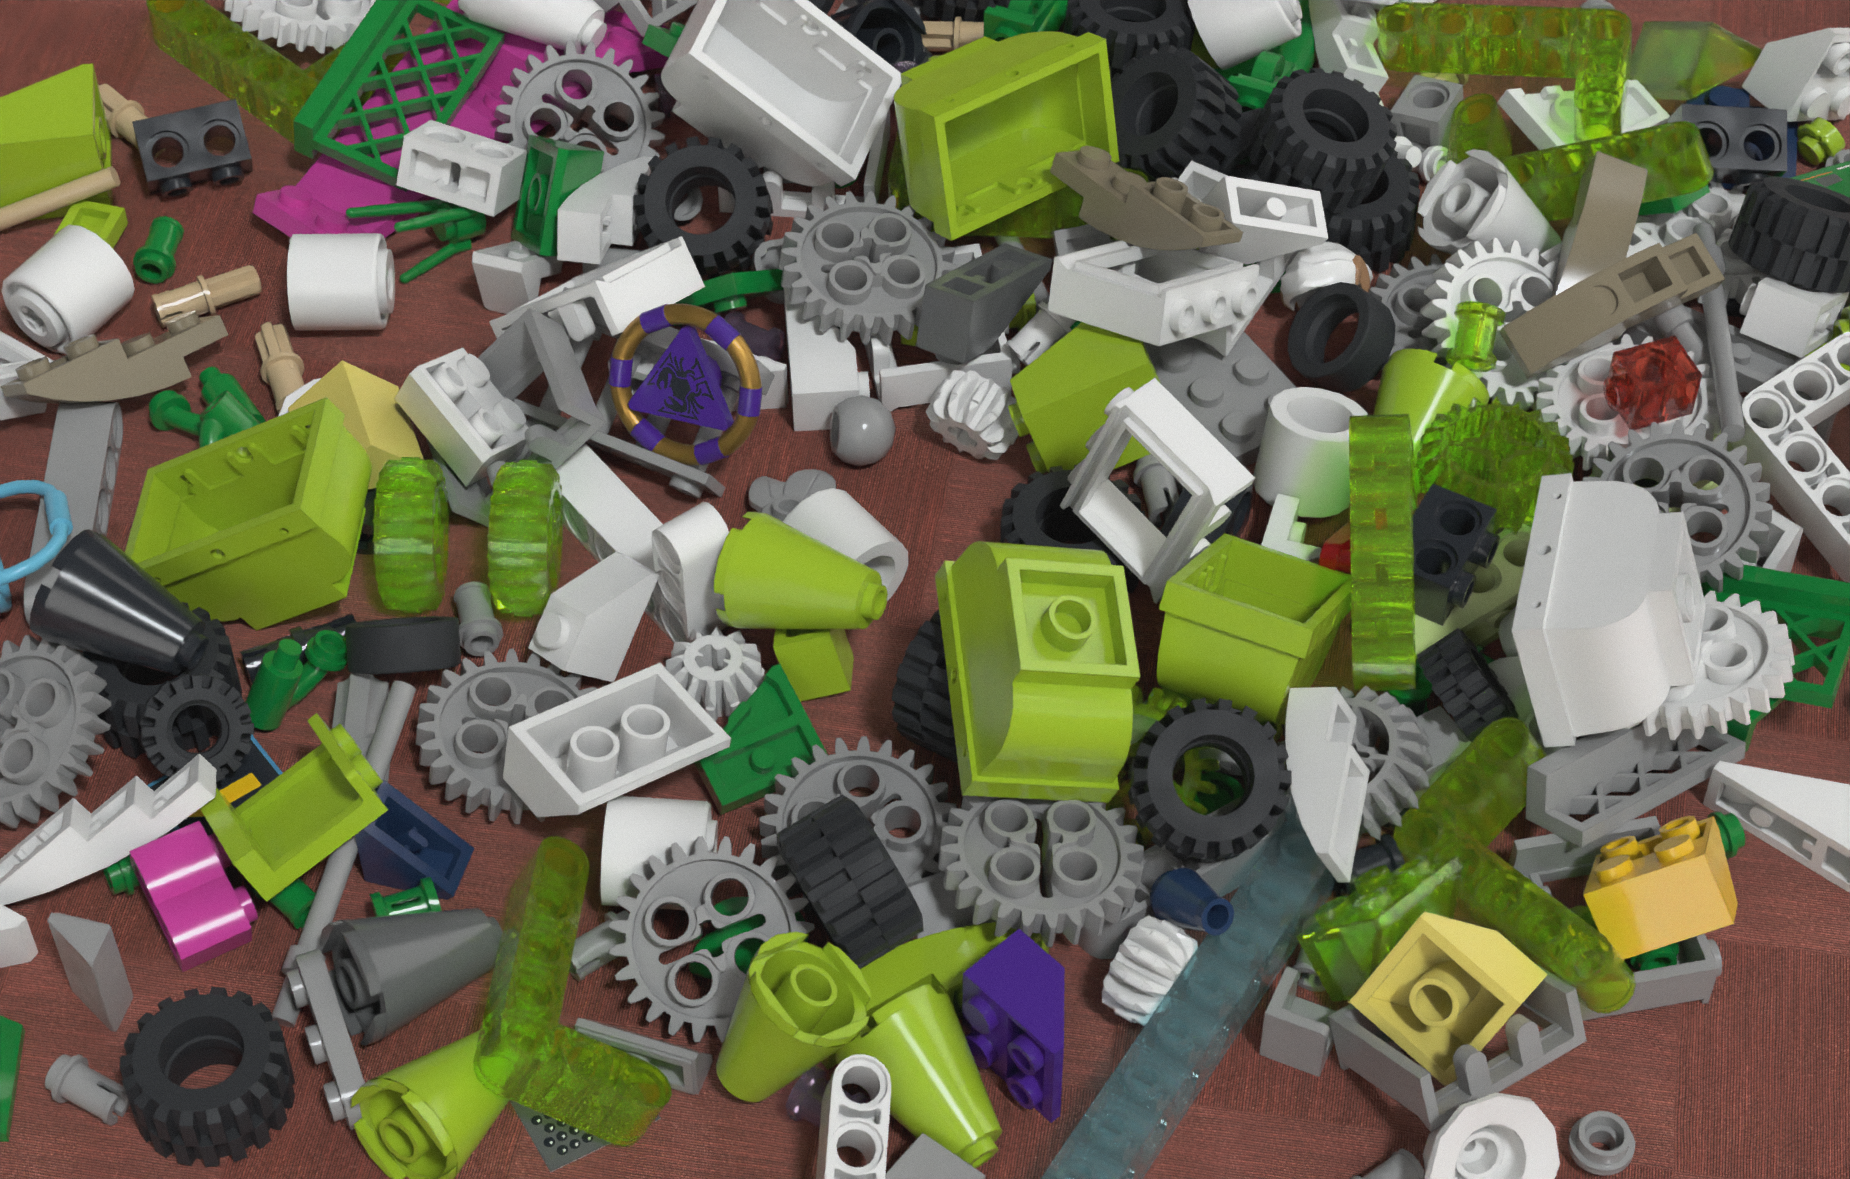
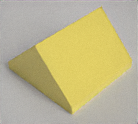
[288,360,428,489]

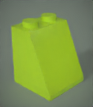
[0,63,112,220]
[1008,322,1160,474]

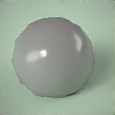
[830,395,896,467]

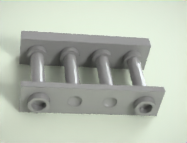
[513,287,775,499]

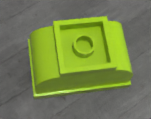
[894,31,1119,241]
[125,397,372,631]
[1157,533,1362,742]
[935,541,1140,803]

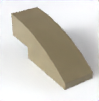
[1552,151,1648,297]

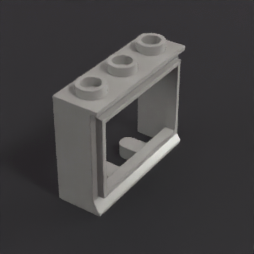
[426,308,607,529]
[1506,816,1722,1021]
[1328,963,1587,1132]

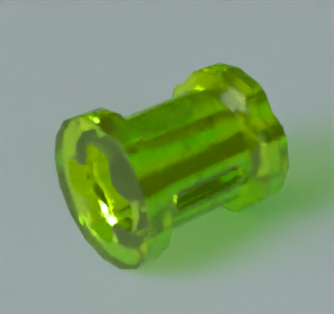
[1445,301,1506,372]

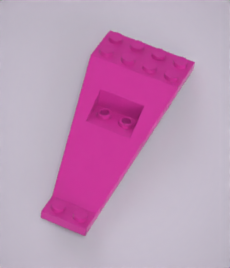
[253,0,670,238]

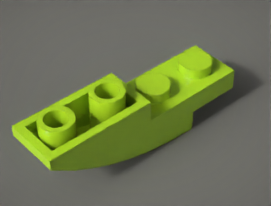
[822,922,1049,1070]

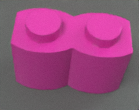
[129,821,258,972]

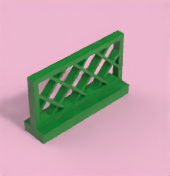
[293,0,504,192]
[1701,564,1850,709]

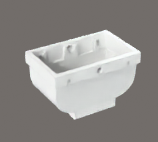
[661,0,901,186]
[1511,473,1706,748]

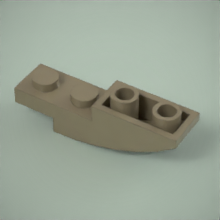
[1050,146,1243,250]
[1499,233,1725,379]
[1,311,228,404]

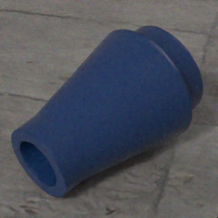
[1150,868,1234,936]

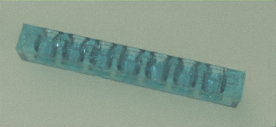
[1041,821,1335,1179]

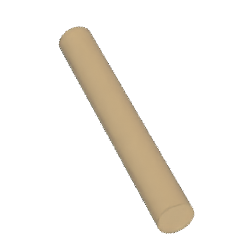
[0,166,120,231]

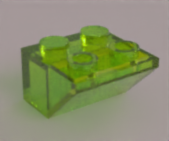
[1297,855,1463,1002]

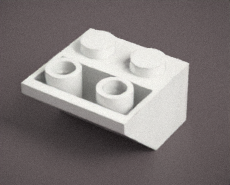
[1742,28,1850,122]
[394,348,529,487]

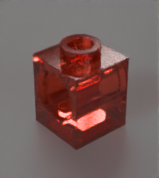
[1603,335,1702,430]

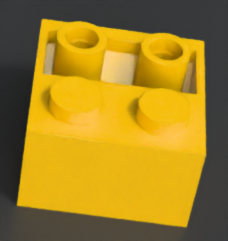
[1583,816,1738,963]

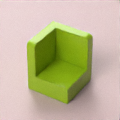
[773,629,854,702]

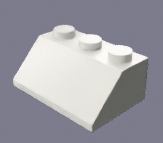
[503,663,731,817]

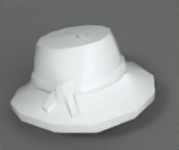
[1423,1093,1560,1179]

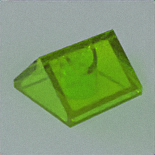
[1623,21,1762,100]

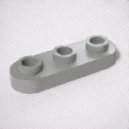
[286,948,365,1130]

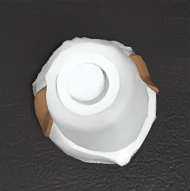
[1280,241,1373,311]

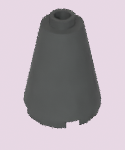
[320,908,505,1046]

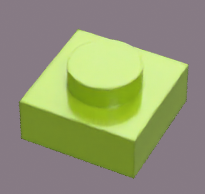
[54,200,128,248]

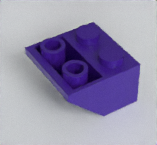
[962,929,1065,1123]

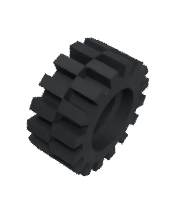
[1417,628,1519,745]
[139,673,254,782]

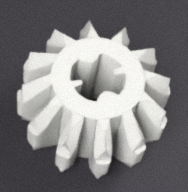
[926,370,1019,460]
[665,625,765,721]
[1102,915,1198,1028]

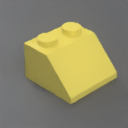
[1349,912,1548,1086]

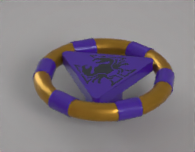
[609,304,763,466]

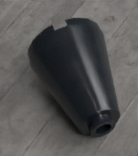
[829,0,929,88]
[30,529,209,675]

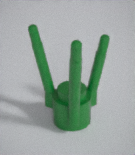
[345,199,486,284]

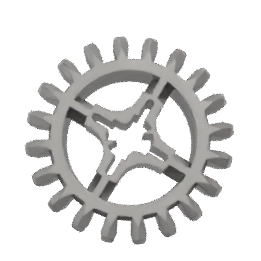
[1276,686,1434,847]

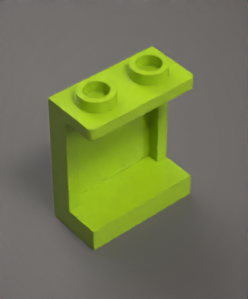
[200,713,388,902]

